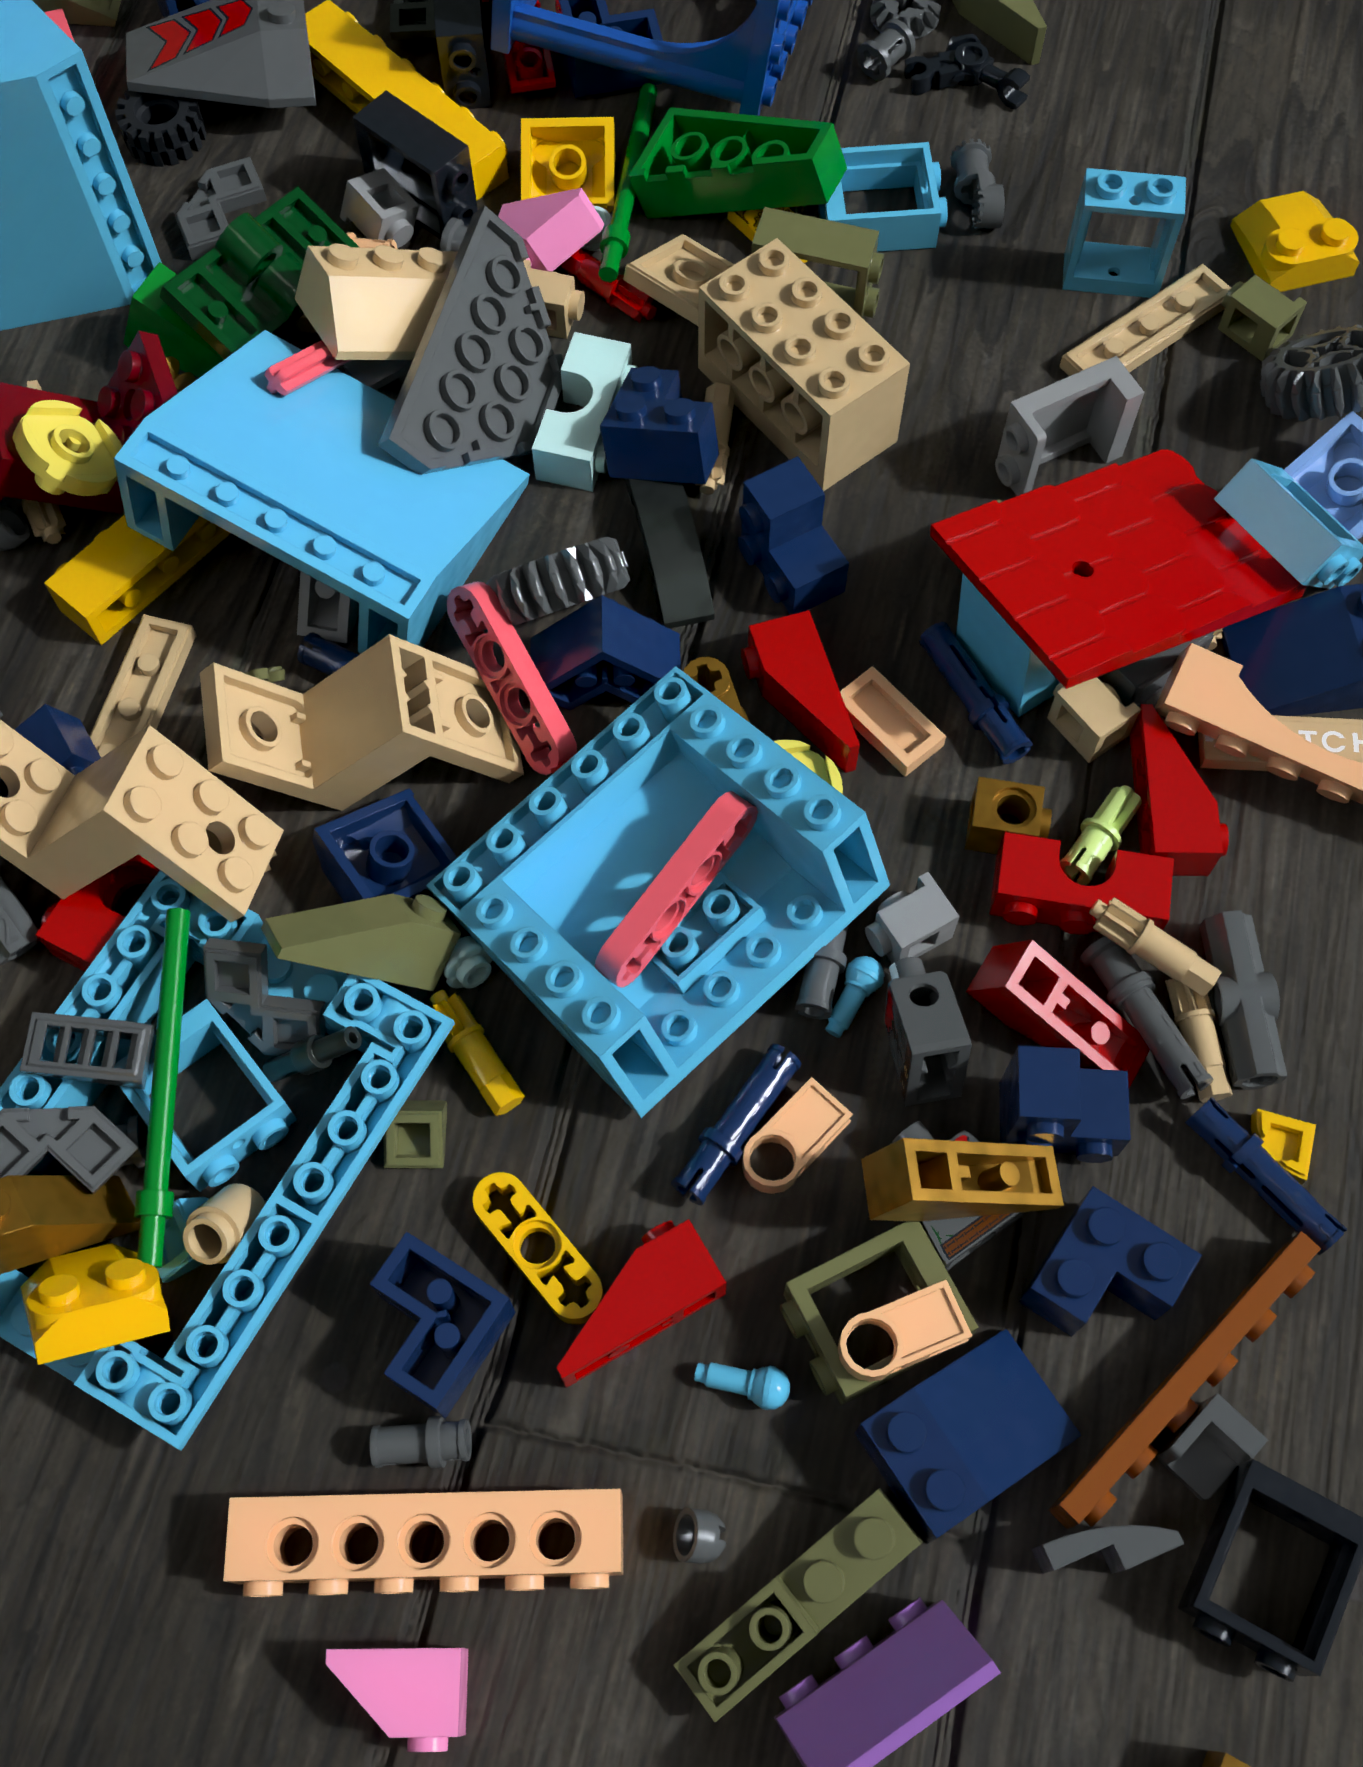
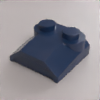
[312,788,457,903]

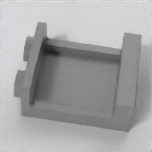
[995,356,1145,496]

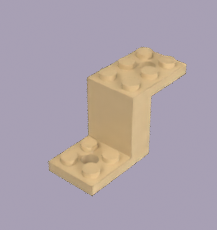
[200,634,524,811]
[0,720,284,922]

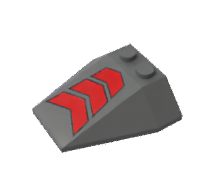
[126,0,316,108]

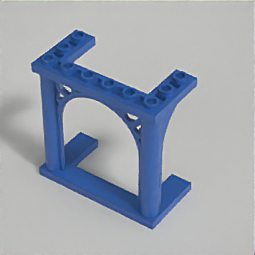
[491,0,813,116]

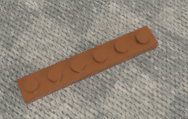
[1048,1231,1321,1529]

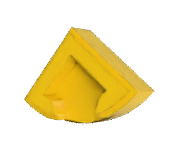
[1251,1109,1316,1185]

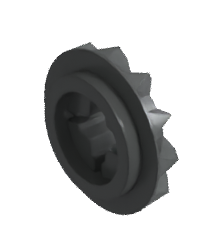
[870,0,941,39]

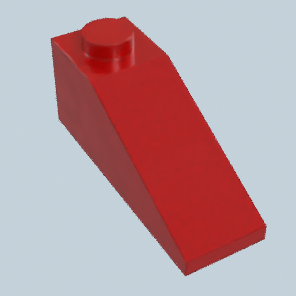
[741,610,860,773]
[1130,704,1229,876]
[966,940,1150,1088]
[556,1219,727,1388]

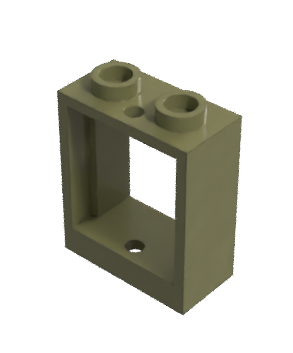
[751,207,885,320]
[780,1221,979,1406]

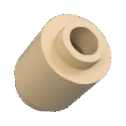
[183,1183,266,1265]

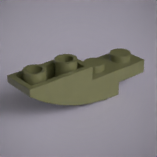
[674,1488,923,1722]

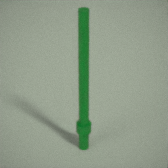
[598,83,658,282]
[134,908,191,1268]

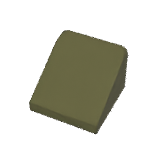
[383,1100,447,1168]

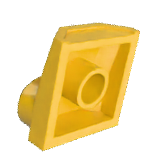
[521,117,616,212]
[1230,191,1360,292]
[20,1243,170,1365]

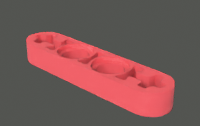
[447,581,577,775]
[595,791,758,988]

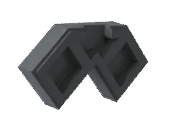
[175,157,267,261]
[203,938,326,1056]
[0,1106,139,1194]

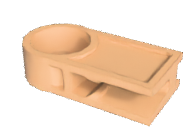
[742,1077,853,1194]
[838,1280,972,1382]

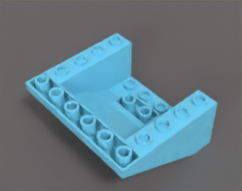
[0,0,162,331]
[114,330,530,653]
[426,666,890,1118]

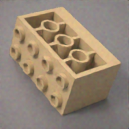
[698,238,910,491]

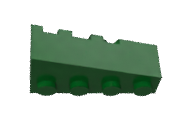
[628,107,847,219]

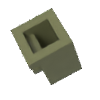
[1218,275,1307,361]

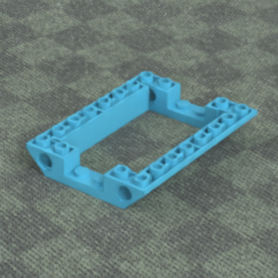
[0,870,455,1451]

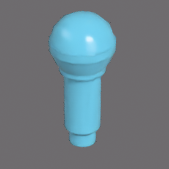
[825,956,885,1038]
[694,1362,790,1410]

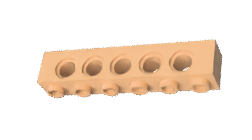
[223,1488,623,1597]

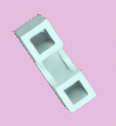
[532,332,638,492]

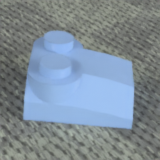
[1284,411,1363,540]

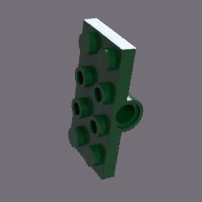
[160,186,360,359]

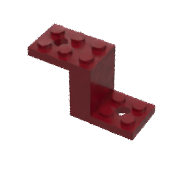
[0,330,178,514]

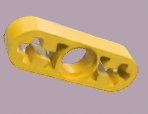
[473,1172,604,1324]

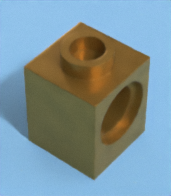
[965,776,1052,854]

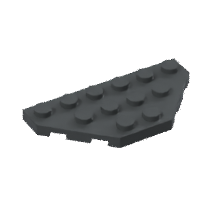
[378,206,564,475]

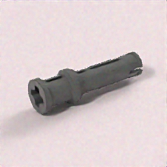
[1080,936,1213,1099]

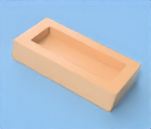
[840,666,946,777]

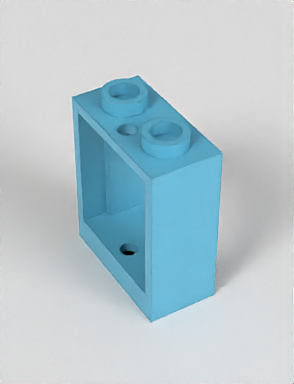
[818,142,948,252]
[1062,168,1186,298]
[1214,458,1363,589]
[114,999,297,1192]

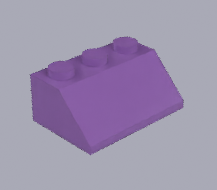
[774,1597,1001,1767]

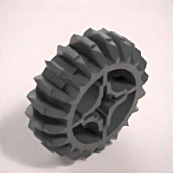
[1260,324,1363,422]
[486,537,630,626]

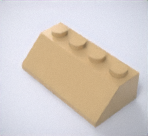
[295,243,458,360]

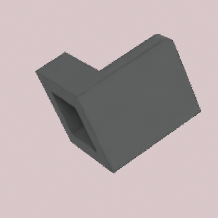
[1155,1393,1268,1501]

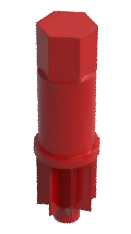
[560,249,657,323]

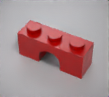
[989,832,1174,934]
[36,854,160,972]

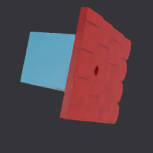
[930,449,1306,717]

